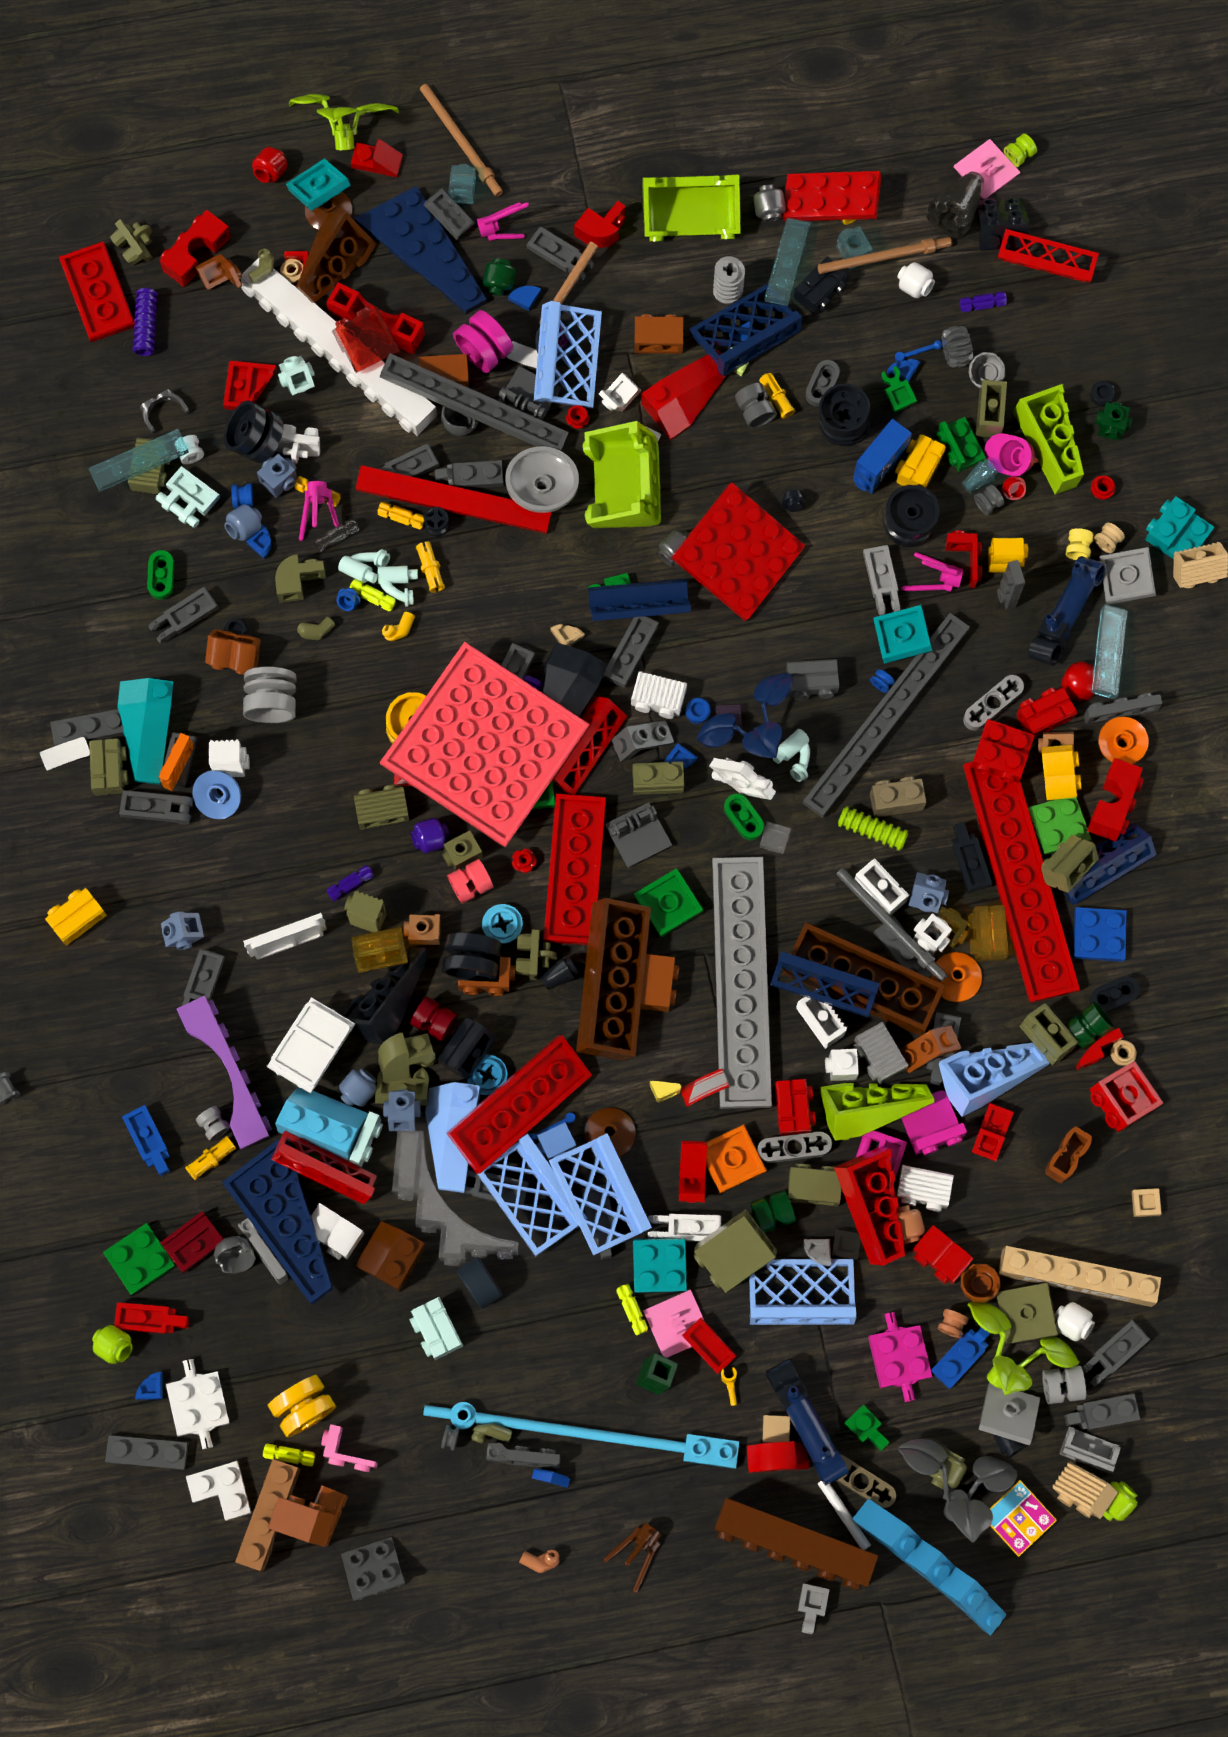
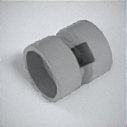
[1042,1366,1086,1404]

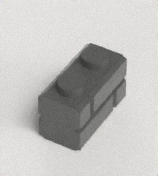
[786,659,839,700]

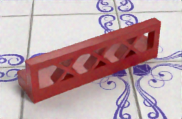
[997,229,1099,284]
[552,696,627,795]
[271,1131,377,1204]

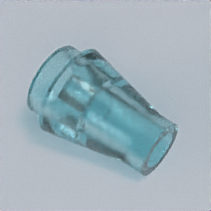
[961,459,998,493]

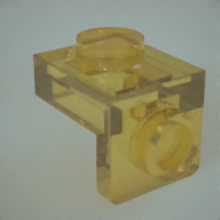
[937,907,969,949]

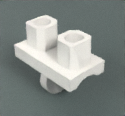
[276,424,320,464]

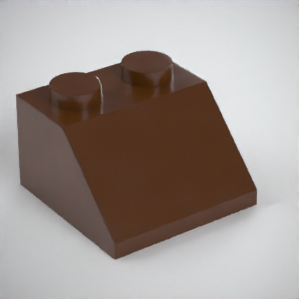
[355,1221,426,1292]

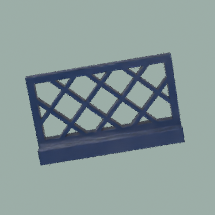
[690,284,802,377]

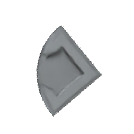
[803,1239,831,1266]

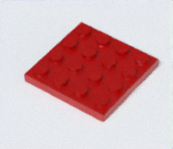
[671,482,805,621]

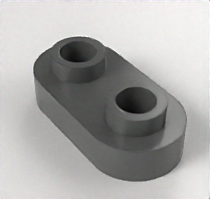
[805,360,840,407]

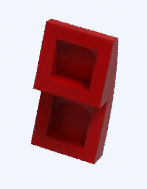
[1076,1028,1123,1071]
[972,1102,1014,1161]

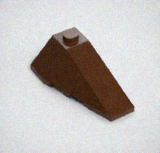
[296,212,376,303]

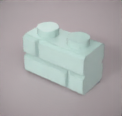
[409,1297,463,1360]

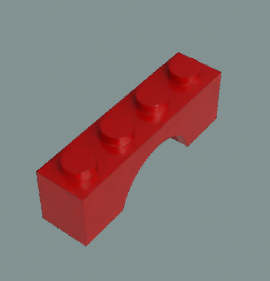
[327,282,425,355]

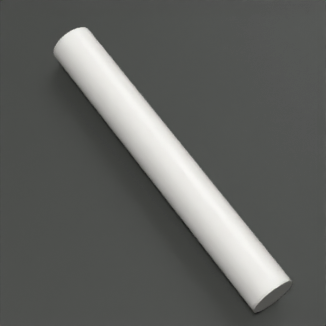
[818,1481,871,1550]

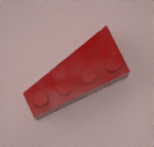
[834,1148,905,1266]

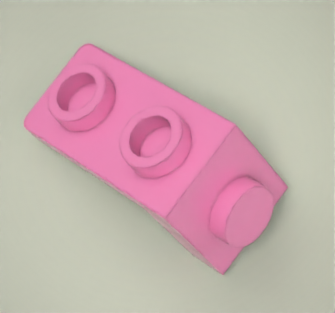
[321,1424,378,1472]

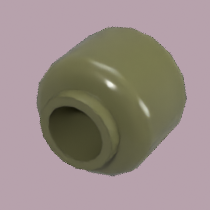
[930,1449,967,1490]

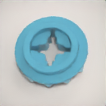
[482,904,523,944]

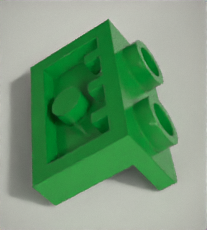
[937,417,986,473]

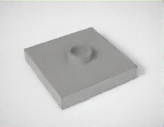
[1099,547,1156,605]
[978,1382,1040,1445]

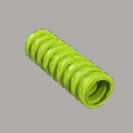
[838,806,908,851]

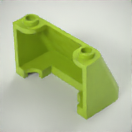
[642,175,741,241]
[583,421,661,528]

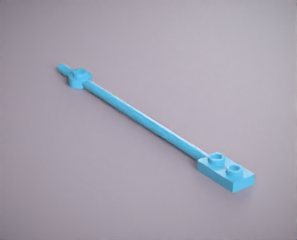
[423,1402,739,1469]

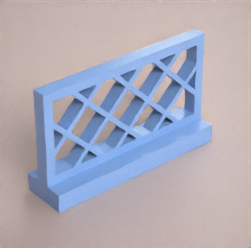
[534,301,602,408]
[477,1134,588,1257]
[549,1134,652,1255]
[749,1259,856,1325]

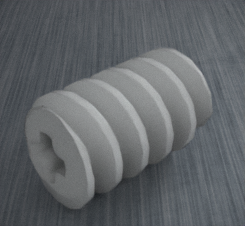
[713,256,745,304]

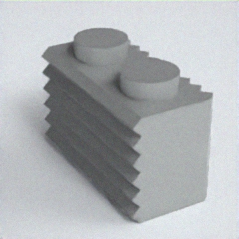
[853,1022,908,1084]

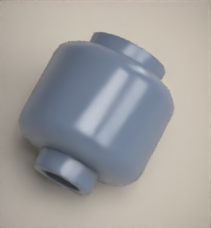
[225,504,262,541]
[339,1068,377,1107]

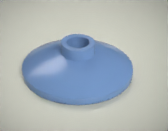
[193,770,241,819]

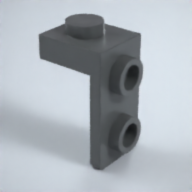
[612,721,674,762]

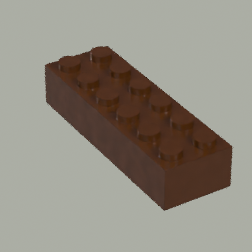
[576,898,651,1061]
[783,922,946,1036]
[713,1498,878,1591]

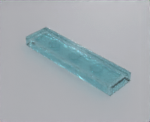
[765,218,810,306]
[88,429,189,492]
[1092,604,1127,699]

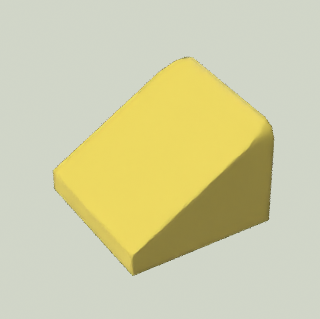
[650,1081,681,1103]

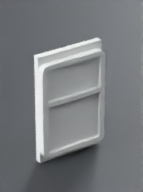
[243,913,327,959]
[267,997,355,1094]

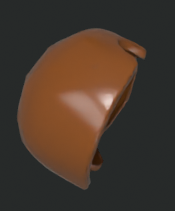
[961,1264,1000,1303]

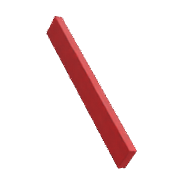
[355,465,551,534]

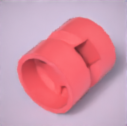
[447,859,494,904]

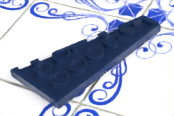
[354,186,487,314]
[222,1137,333,1305]

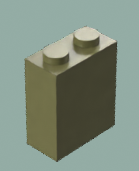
[694,1209,777,1293]

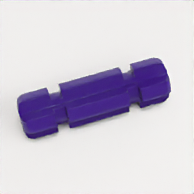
[959,291,1007,312]
[327,865,374,901]

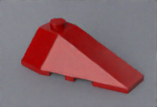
[641,349,727,440]

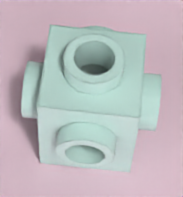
[278,356,315,395]

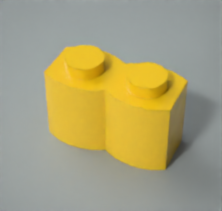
[988,538,1028,573]
[1042,745,1082,800]

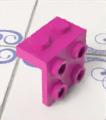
[901,1090,967,1156]

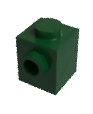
[635,1353,678,1395]

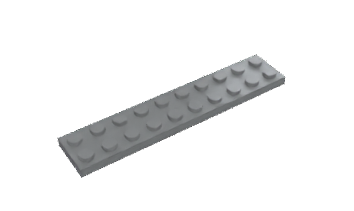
[712,857,772,1109]

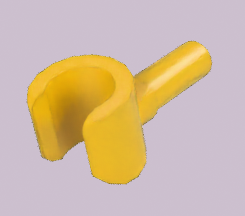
[721,1367,737,1406]

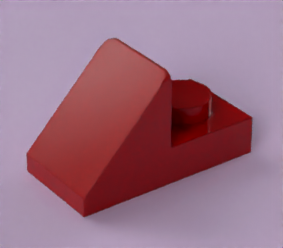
[351,139,403,177]

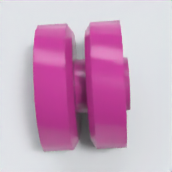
[453,310,514,373]

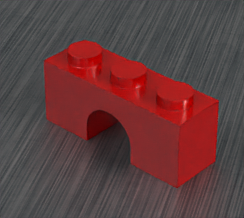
[159,210,231,288]
[1087,758,1144,842]

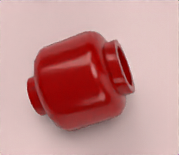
[252,147,288,183]

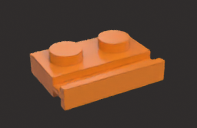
[159,733,195,791]

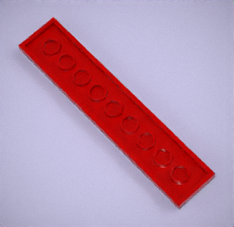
[963,762,1080,1003]

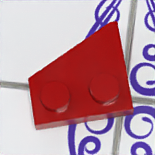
[223,361,277,410]

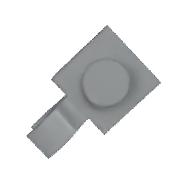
[798,1584,830,1634]

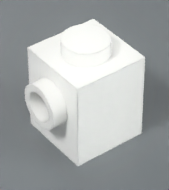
[825,1049,858,1081]

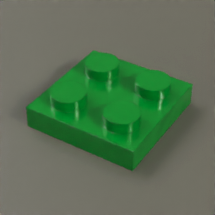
[634,868,703,938]
[103,1223,176,1296]

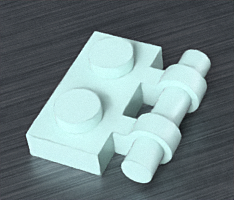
[156,466,220,528]

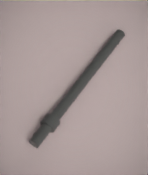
[836,868,948,983]

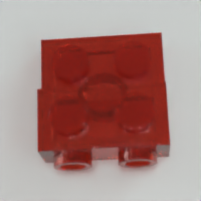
[332,306,400,373]

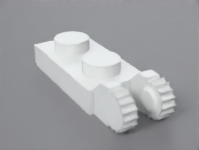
[648,1214,721,1242]

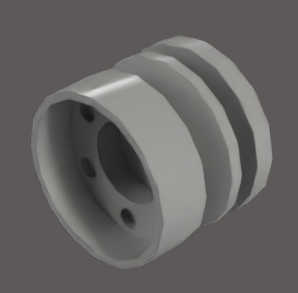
[243,667,296,723]

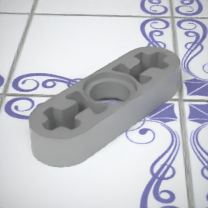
[963,675,1024,731]
[757,1132,832,1163]

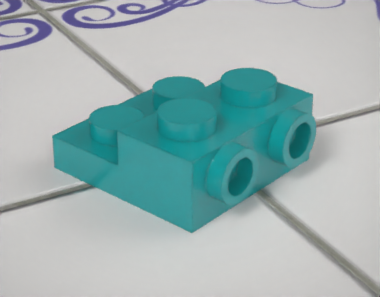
[1145,496,1214,559]

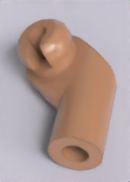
[519,1549,560,1573]

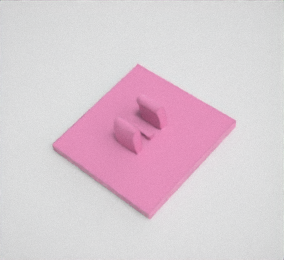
[954,139,1020,200]
[643,1290,704,1358]

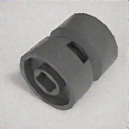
[735,383,777,429]

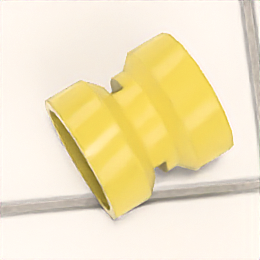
[1065,528,1094,560]

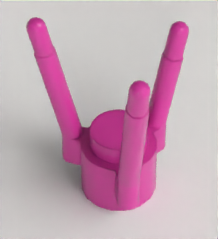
[477,202,529,241]
[299,481,339,541]
[901,552,963,592]

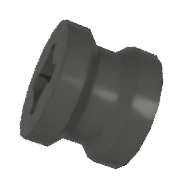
[974,485,1004,516]

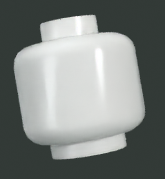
[898,262,935,298]
[1055,1302,1095,1341]

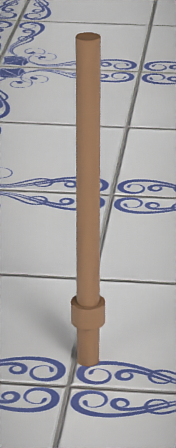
[420,84,503,197]
[818,237,952,274]

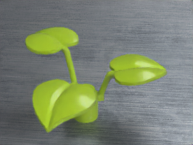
[289,94,399,150]
[967,1302,1080,1395]

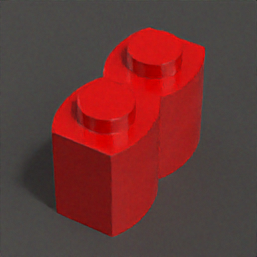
[912,1225,974,1285]

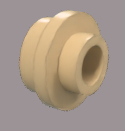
[280,259,303,283]
[1110,1040,1137,1066]

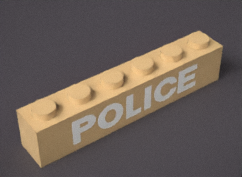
[998,1246,1161,1307]

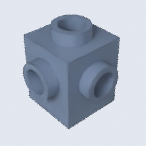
[257,453,297,498]
[908,872,949,913]
[161,912,204,950]
[383,1089,420,1131]

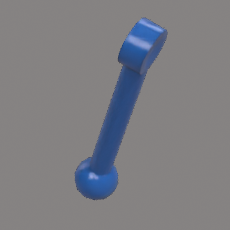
[895,340,943,362]
[529,1113,575,1143]

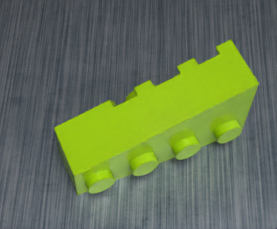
[1013,384,1084,495]

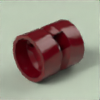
[410,996,458,1043]

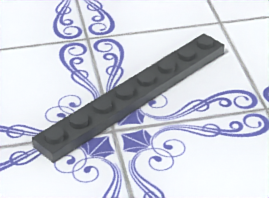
[380,353,569,451]

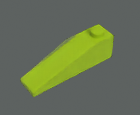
[820,1083,934,1141]

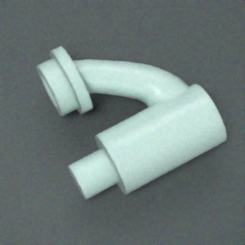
[338,549,390,583]
[378,566,418,607]
[773,729,810,782]

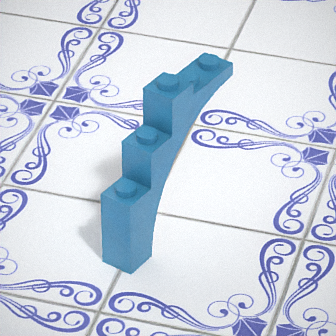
[852,1498,1007,1636]

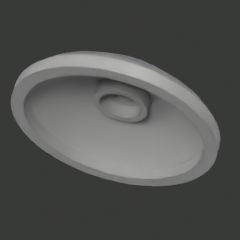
[505,446,579,513]

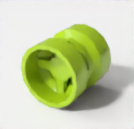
[1004,134,1037,167]

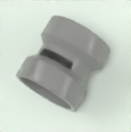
[195,1106,231,1142]

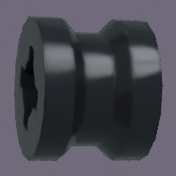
[424,507,449,537]

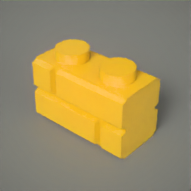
[895,434,946,488]
[45,888,107,946]

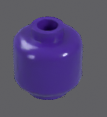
[411,818,450,854]

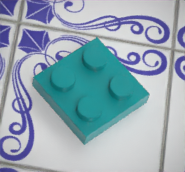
[286,158,350,211]
[873,605,932,664]
[633,1238,687,1292]

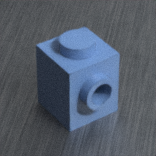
[535,1123,576,1163]

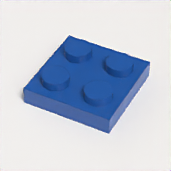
[1073,907,1126,962]

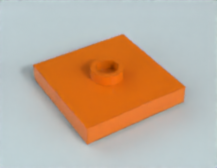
[706,1125,767,1194]

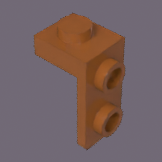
[195,254,242,290]
[458,957,516,996]
[900,1025,962,1073]

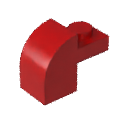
[574,201,626,248]
[747,1441,809,1473]

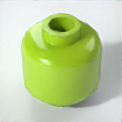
[92,1325,132,1364]
[1103,1481,1137,1521]

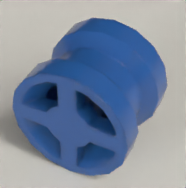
[231,483,254,509]

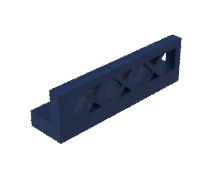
[588,579,691,621]
[1065,823,1157,905]
[771,951,880,1017]

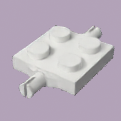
[709,758,776,800]
[166,1359,229,1450]

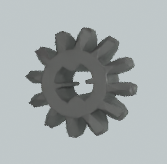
[941,326,973,368]

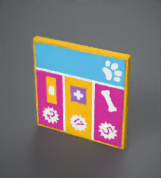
[990,1480,1057,1557]

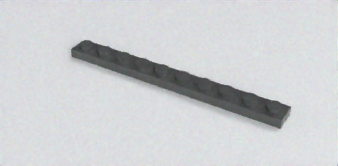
[802,613,970,818]

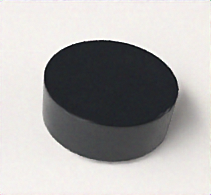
[1090,381,1116,407]

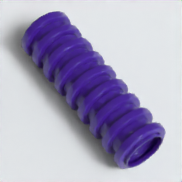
[133,288,158,356]

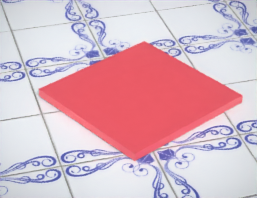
[380,642,590,848]

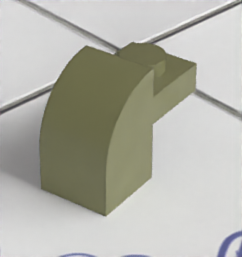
[275,555,326,603]
[378,1033,434,1083]

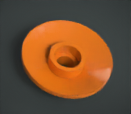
[1098,717,1149,764]
[931,952,982,1002]

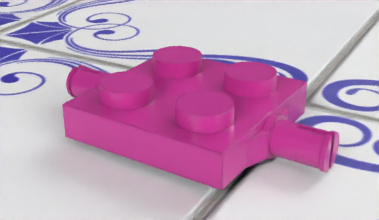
[868,1312,932,1402]

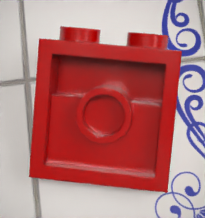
[971,719,1035,783]
[1089,1061,1164,1132]

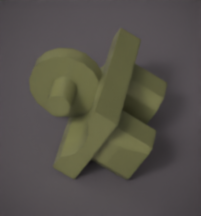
[110,219,153,265]
[516,930,557,980]

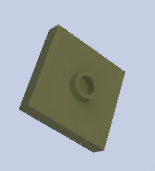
[997,1283,1058,1345]

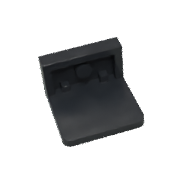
[976,197,1029,251]

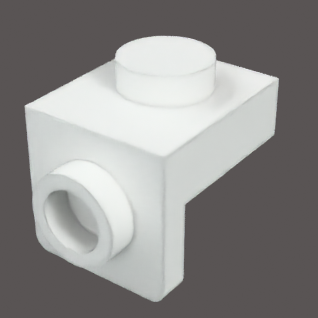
[599,373,641,412]

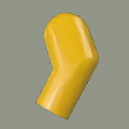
[382,612,415,641]

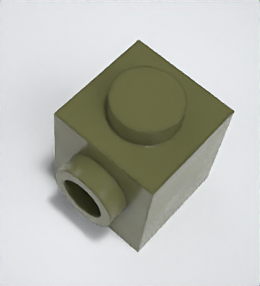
[442,831,483,871]

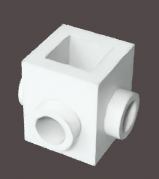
[913,914,952,955]

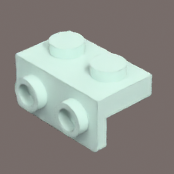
[346,1112,383,1168]

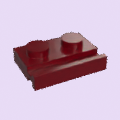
[160,1211,223,1274]

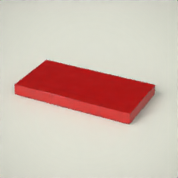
[59,241,135,343]

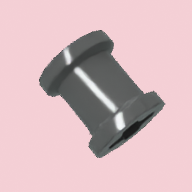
[0,1072,21,1106]

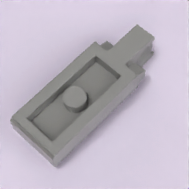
[238,1218,288,1285]

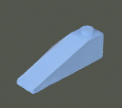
[939,1043,1050,1117]
[425,1082,480,1193]

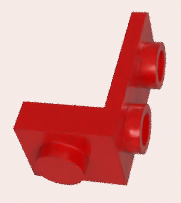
[945,530,982,588]
[679,1141,707,1203]

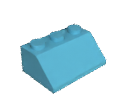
[275,1087,369,1161]

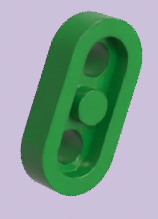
[147,550,174,600]
[724,794,764,840]

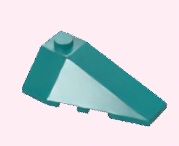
[117,678,173,785]

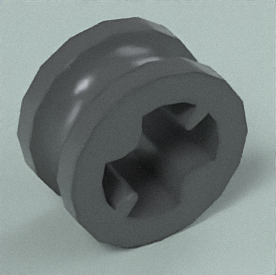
[441,1425,460,1451]

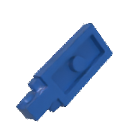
[122,1105,170,1177]
[931,1327,990,1389]

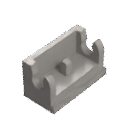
[1059,1426,1121,1474]

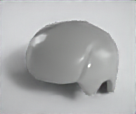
[968,352,1005,388]

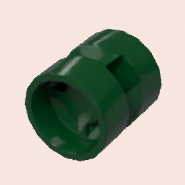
[1065,1002,1114,1050]
[750,1190,796,1233]

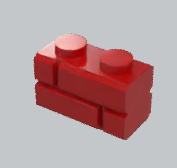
[1016,687,1077,738]
[775,1079,816,1136]

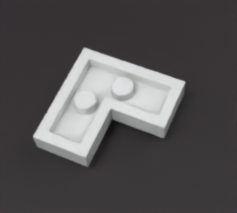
[186,1461,252,1521]

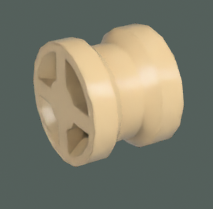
[1093,522,1125,554]

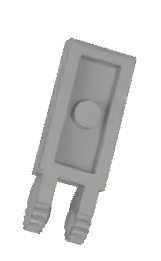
[863,545,900,615]

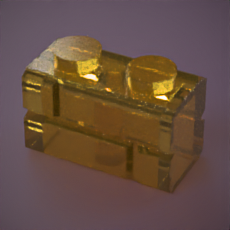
[968,905,1008,962]
[351,927,408,973]

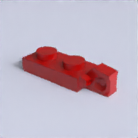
[114,1302,190,1334]

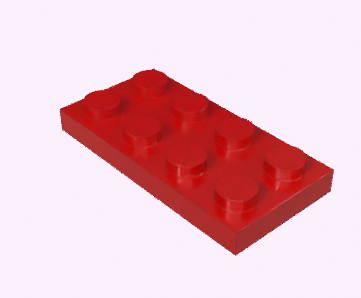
[782,171,882,221]

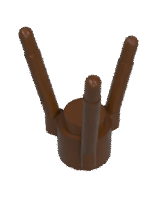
[604,1523,661,1593]

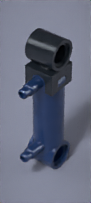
[1028,556,1106,666]
[765,1359,849,1486]

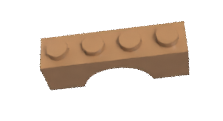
[235,1459,301,1572]

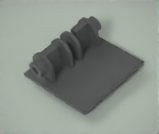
[498,366,561,420]
[605,802,672,868]
[341,1537,405,1601]

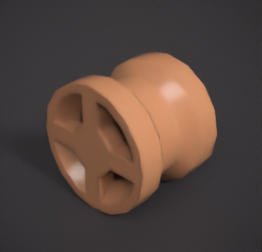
[937,1309,969,1339]

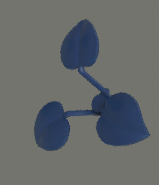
[697,673,793,758]

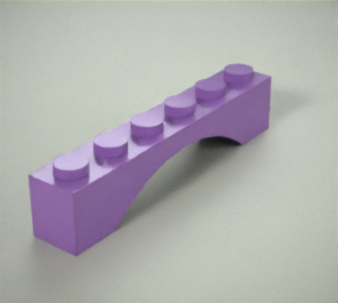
[177,996,272,1150]

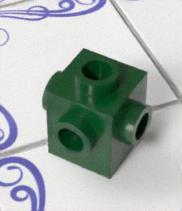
[1095,402,1132,441]

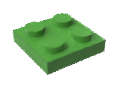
[1028,798,1092,856]

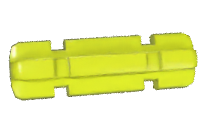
[349,579,396,611]
[617,1284,648,1335]
[263,1444,315,1466]

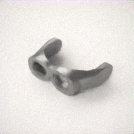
[140,389,189,433]

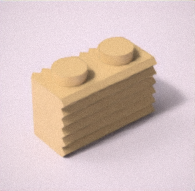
[1173,542,1228,588]
[1053,1462,1118,1519]

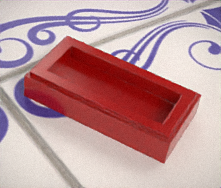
[681,1317,736,1374]

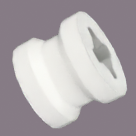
[175,435,204,464]

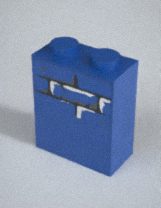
[853,419,912,494]

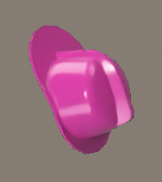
[984,433,1039,476]

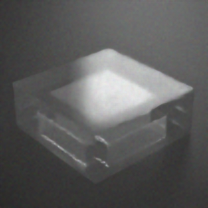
[760,822,791,854]

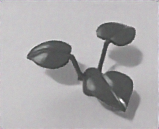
[898,1439,1017,1543]

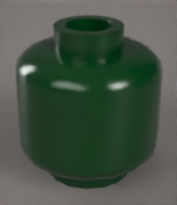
[483,258,516,296]

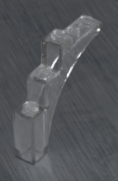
[392,1131,519,1266]

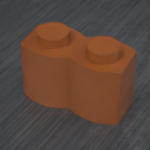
[205,630,261,675]
[1045,1126,1092,1184]

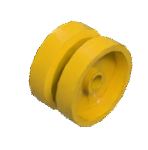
[386,693,426,744]
[267,1374,336,1438]

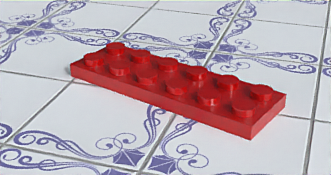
[544,794,606,945]
[446,1035,592,1174]

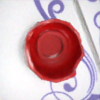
[1061,661,1101,702]

